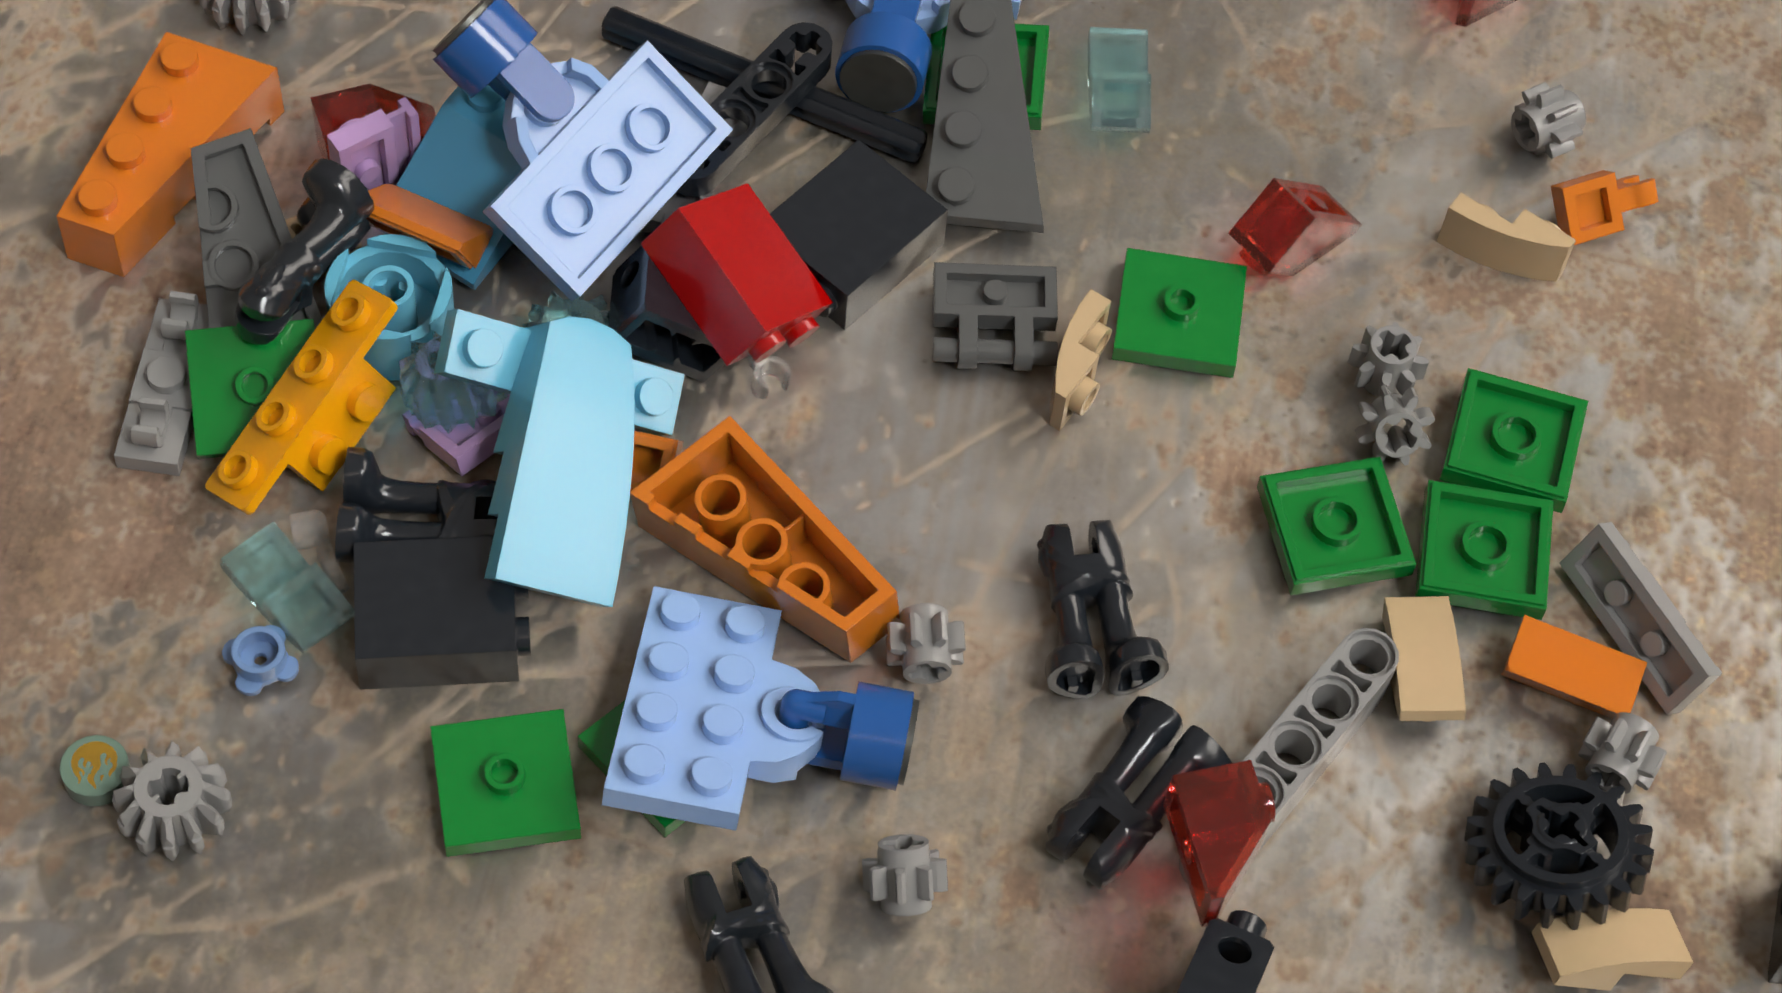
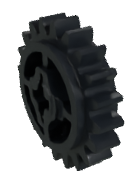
[1464,762,1654,930]

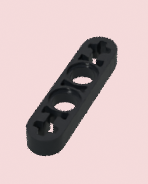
[676,22,833,197]

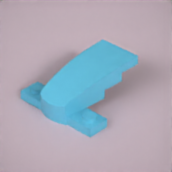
[434,309,685,607]

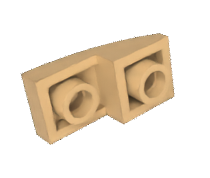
[1437,192,1576,282]
[1049,289,1112,431]
[1382,596,1466,722]
[1532,908,1694,991]

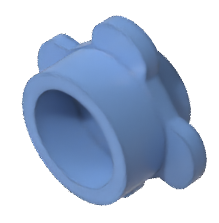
[222,625,299,696]

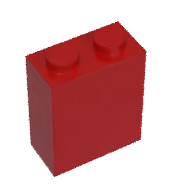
[640,183,833,366]

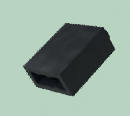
[770,140,948,330]
[354,536,531,690]

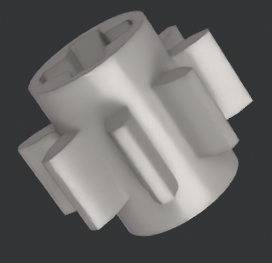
[1511,82,1586,159]
[1348,322,1429,398]
[1355,385,1435,466]
[886,603,966,684]
[1578,712,1667,795]
[862,834,948,916]

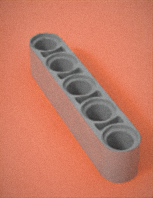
[1179,628,1399,894]

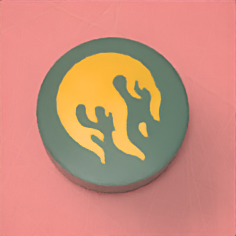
[60,735,131,806]

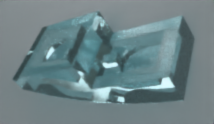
[1087,27,1151,133]
[220,521,354,654]

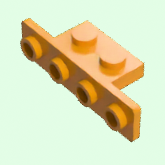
[205,280,398,515]

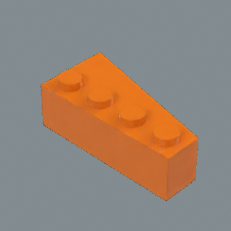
[56,32,284,277]
[630,416,900,663]

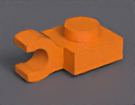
[1551,170,1659,245]

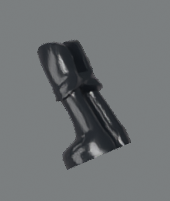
[235,158,374,345]
[335,447,498,563]
[1037,520,1169,699]
[1045,696,1235,890]
[684,856,834,993]

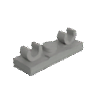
[114,291,209,476]
[1559,522,1722,715]

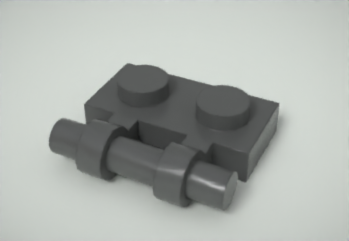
[933,262,1058,371]

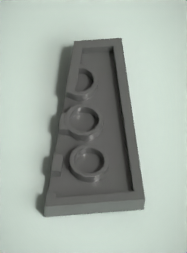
[926,0,1044,233]
[191,128,322,329]

